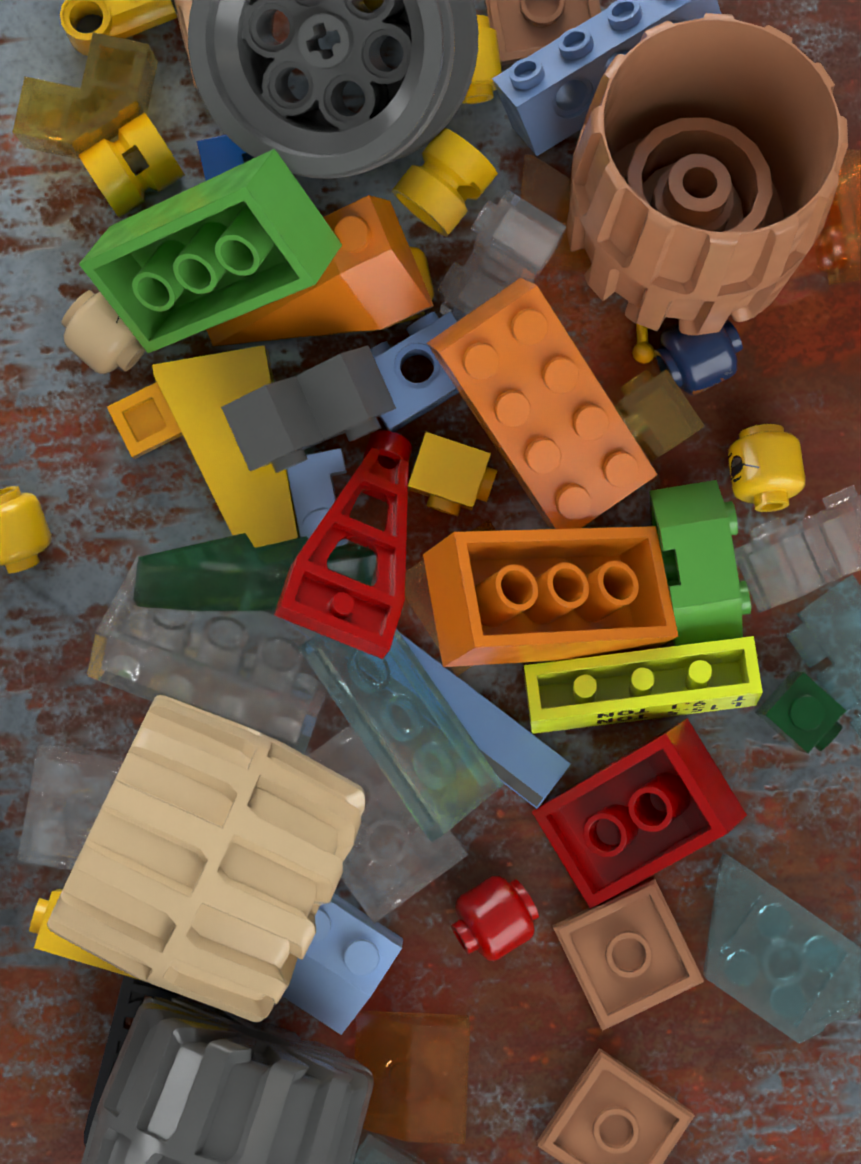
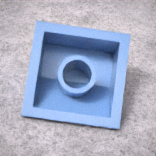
[282,893,403,1035]

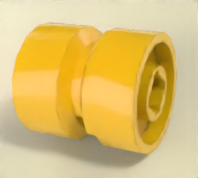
[78,112,185,218]
[392,128,498,237]

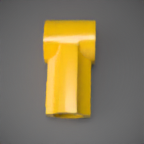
[60,0,177,57]

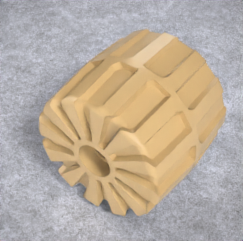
[47,695,365,1022]

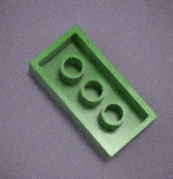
[79,148,342,353]

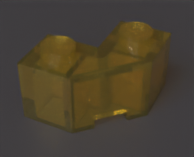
[12,32,158,159]

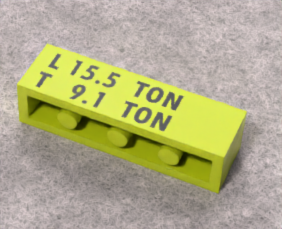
[524,636,763,734]

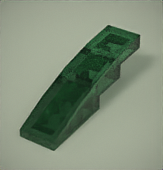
[133,533,377,612]

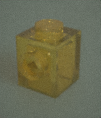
[615,369,705,462]

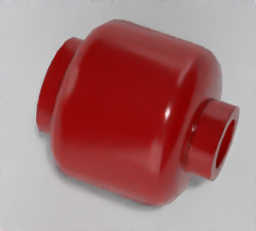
[451,875,539,961]

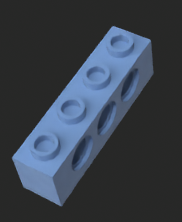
[492,0,721,156]

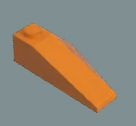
[206,195,434,346]

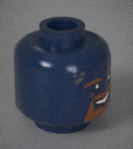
[654,320,743,395]

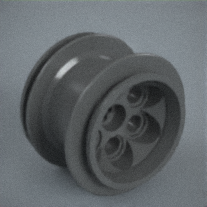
[188,0,479,179]

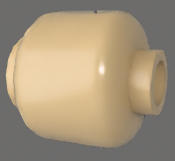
[61,290,146,374]

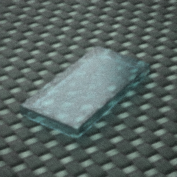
[298,628,504,842]

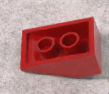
[532,718,747,909]

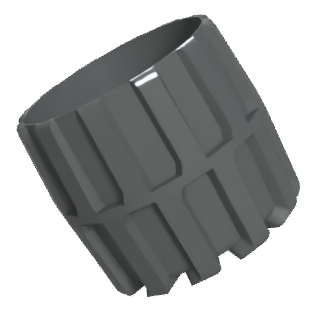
[81,997,374,1164]

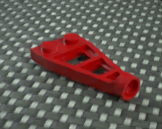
[274,431,413,659]

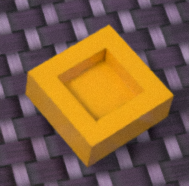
[107,382,183,459]

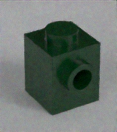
[755,671,847,754]

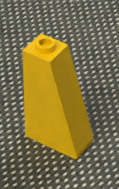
[152,345,303,568]

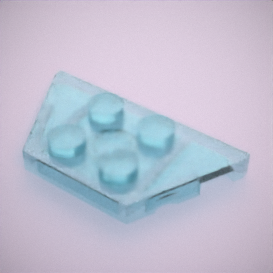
[703,852,861,1044]

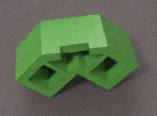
[649,480,751,646]

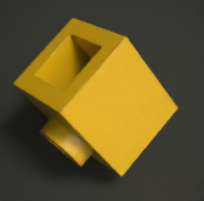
[408,432,497,517]

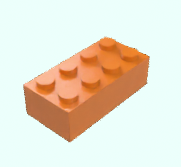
[427,278,657,529]
[423,526,678,667]

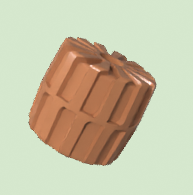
[566,13,848,335]

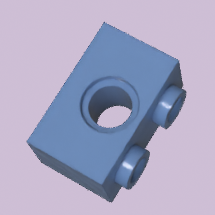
[370,311,459,432]

